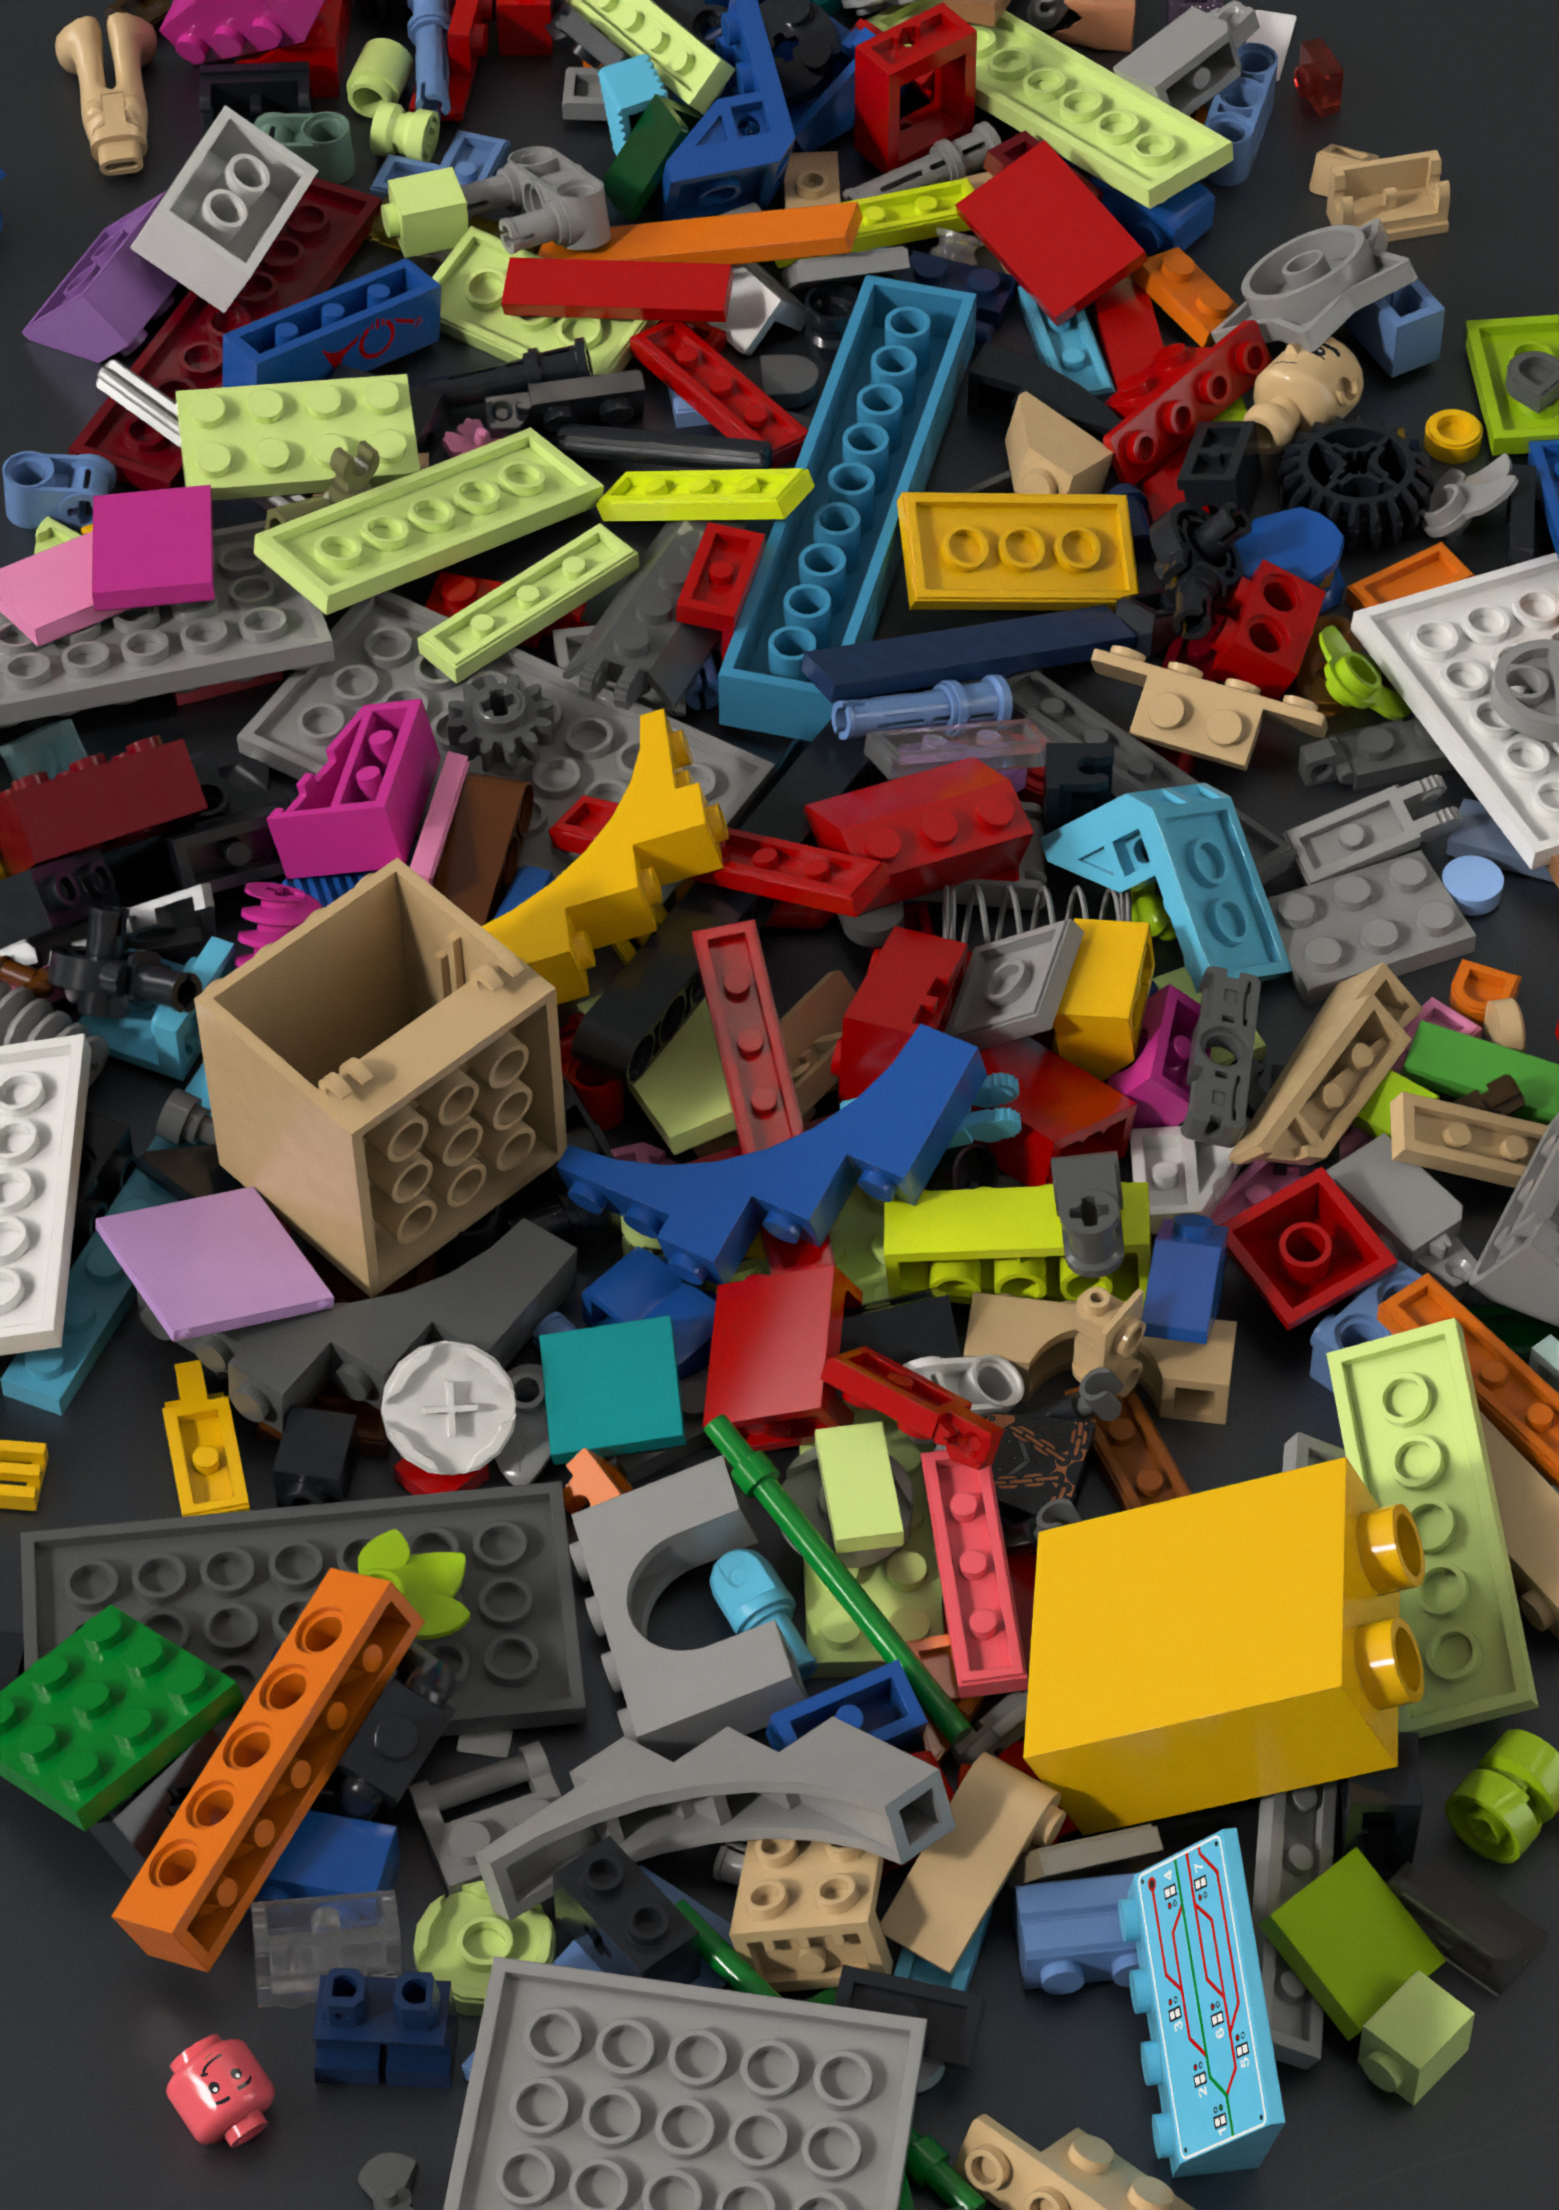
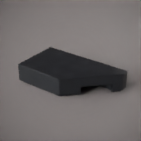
[133,1144,246,1201]

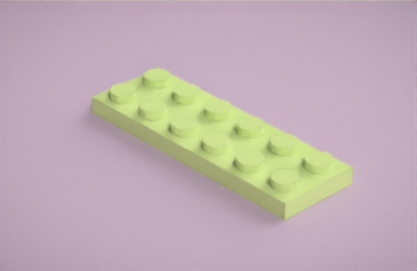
[253,427,604,615]
[1326,1318,1539,1738]

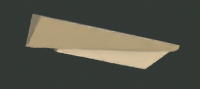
[1228,962,1423,1166]

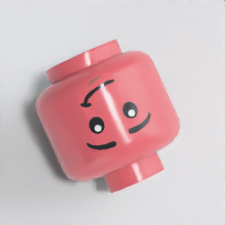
[166,2034,276,2148]

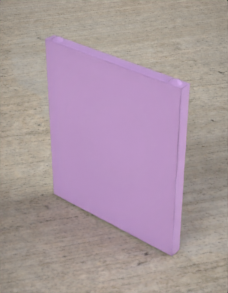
[95,1186,334,1342]

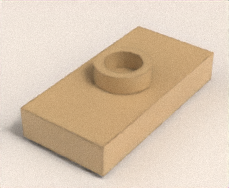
[784,151,841,209]

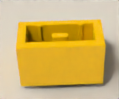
[1051,918,1155,1082]

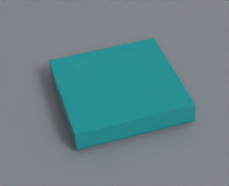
[539,1315,687,1465]

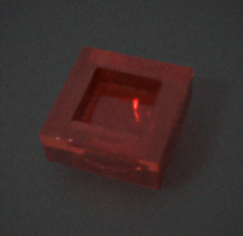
[1294,37,1344,118]

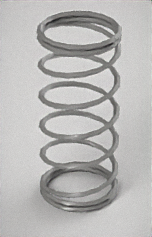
[942,884,1132,944]

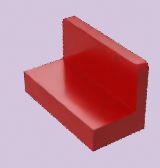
[676,522,765,662]

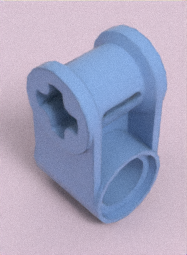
[2,451,117,531]

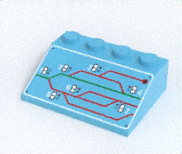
[1118,1828,1286,2178]

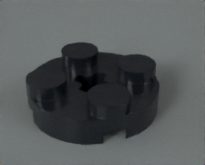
[759,0,842,106]

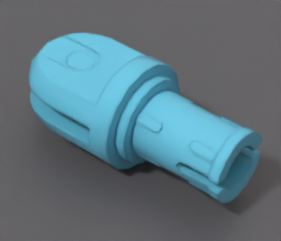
[709,1548,819,1682]

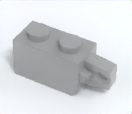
[1113,0,1260,116]
[1326,1133,1477,1300]

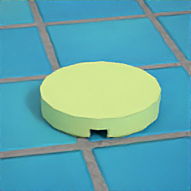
[413,1881,557,2016]

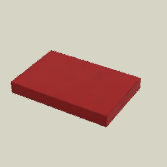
[955,140,1147,327]

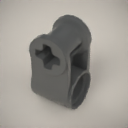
[1051,1150,1125,1278]

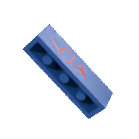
[222,258,441,387]

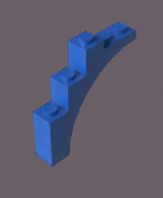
[556,1023,988,1285]

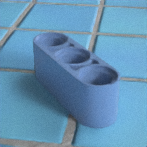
[1204,42,1278,186]

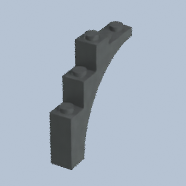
[137,1218,578,1434]

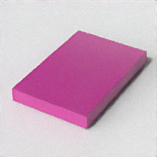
[92,485,215,612]

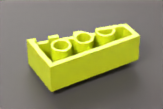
[884,1182,1153,1309]

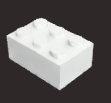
[130,105,319,313]

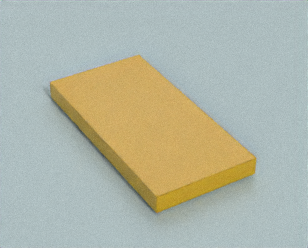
[897,492,1140,611]

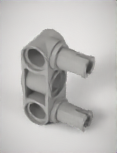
[460,146,611,255]

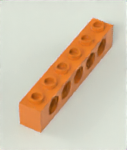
[111,1568,425,1973]

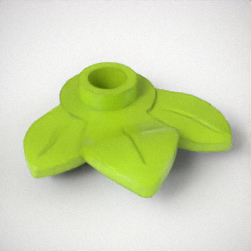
[1319,625,1412,721]
[358,1529,471,1640]

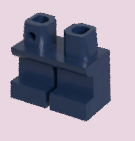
[313,1968,459,2089]

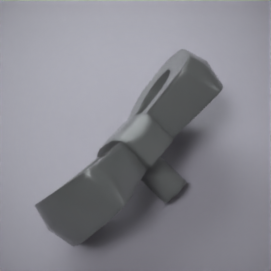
[358,2152,419,2210]

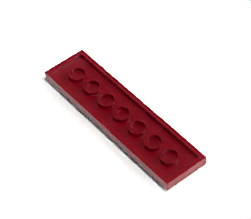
[68,177,383,491]

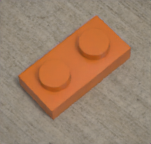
[1132,247,1239,347]

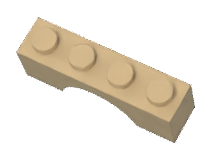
[963,1292,1237,1425]

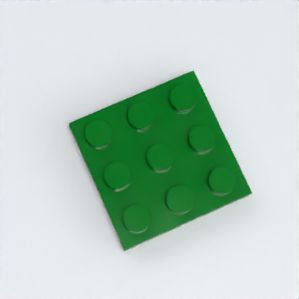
[0,1604,245,1832]

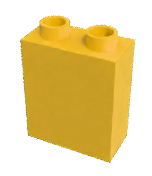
[1023,1457,1425,1836]

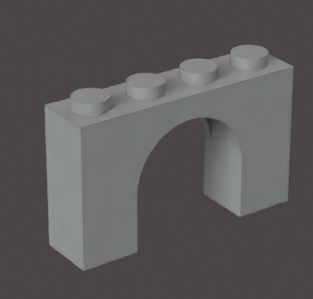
[569,1455,808,1762]

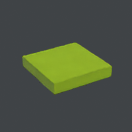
[1258,1847,1446,2041]

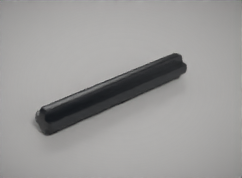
[557,423,773,470]

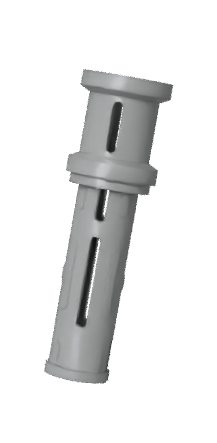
[842,121,1002,202]

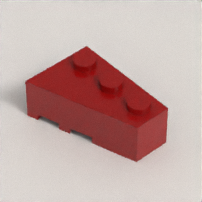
[830,926,968,1104]

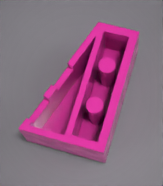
[159,0,325,65]
[266,699,441,879]

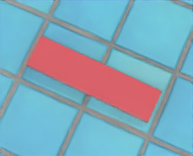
[920,1450,1028,1699]

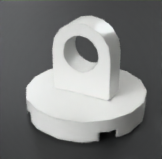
[381,1340,516,1475]

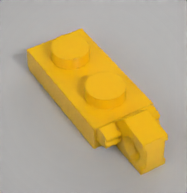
[162,1360,250,1517]

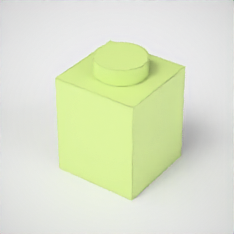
[381,167,469,258]
[1357,1970,1475,2106]

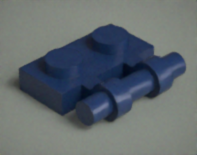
[898,250,1019,345]

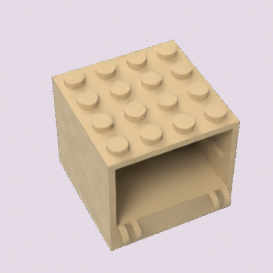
[194,857,567,1298]

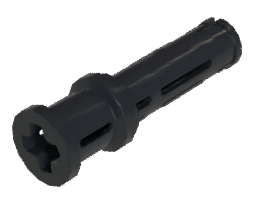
[418,337,594,411]

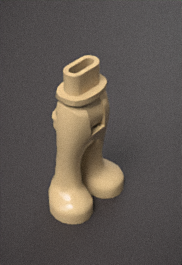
[55,12,157,176]

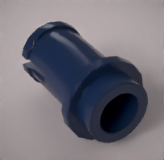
[1106,483,1154,560]

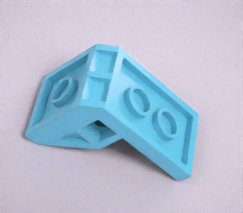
[1039,783,1293,993]

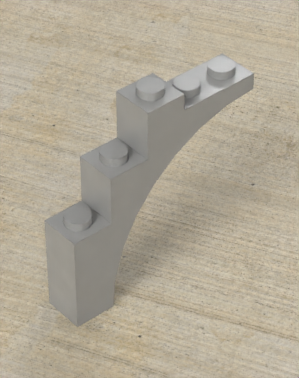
[475,1716,956,1921]

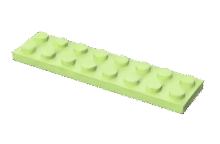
[868,0,1234,209]

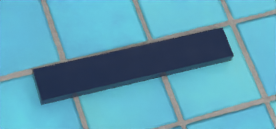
[801,605,1137,703]

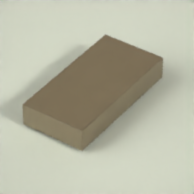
[1007,1824,1163,1888]

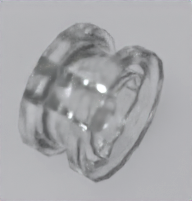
[930,227,984,266]

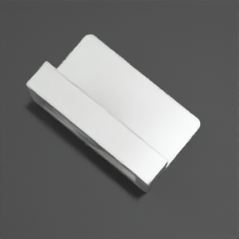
[707,263,807,356]

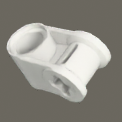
[902,1354,1025,1445]

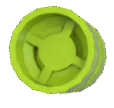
[1444,1729,1559,1863]

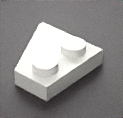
[1130,1122,1250,1234]

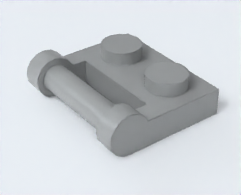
[406,1741,562,1896]

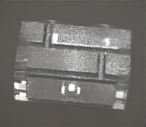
[251,1890,402,2009]

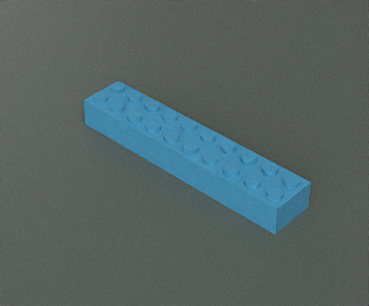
[718,275,977,742]

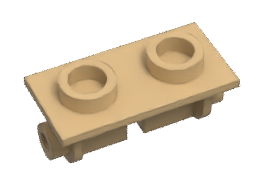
[1072,1287,1146,1398]

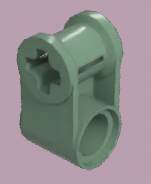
[253,111,356,185]

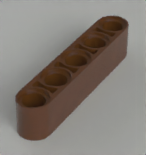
[433,773,534,926]

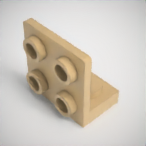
[729,1839,893,1993]

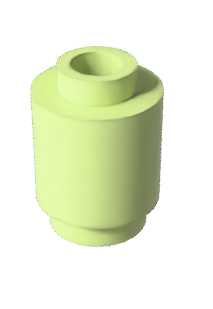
[346,38,414,118]

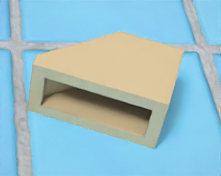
[1005,391,1113,494]

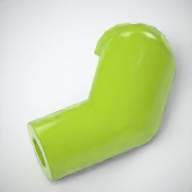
[1131,882,1177,941]

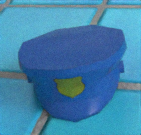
[1235,507,1345,615]

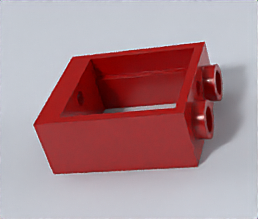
[854,2,977,174]

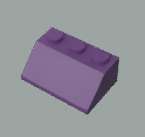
[22,191,182,363]

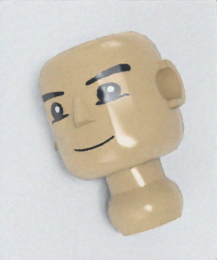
[1243,336,1364,455]

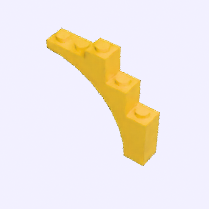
[481,708,729,1005]

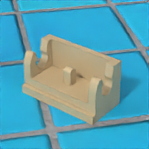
[1326,150,1450,242]

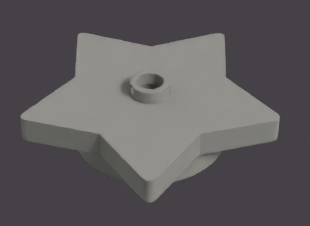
[1211,218,1418,353]

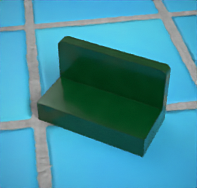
[602,94,703,221]

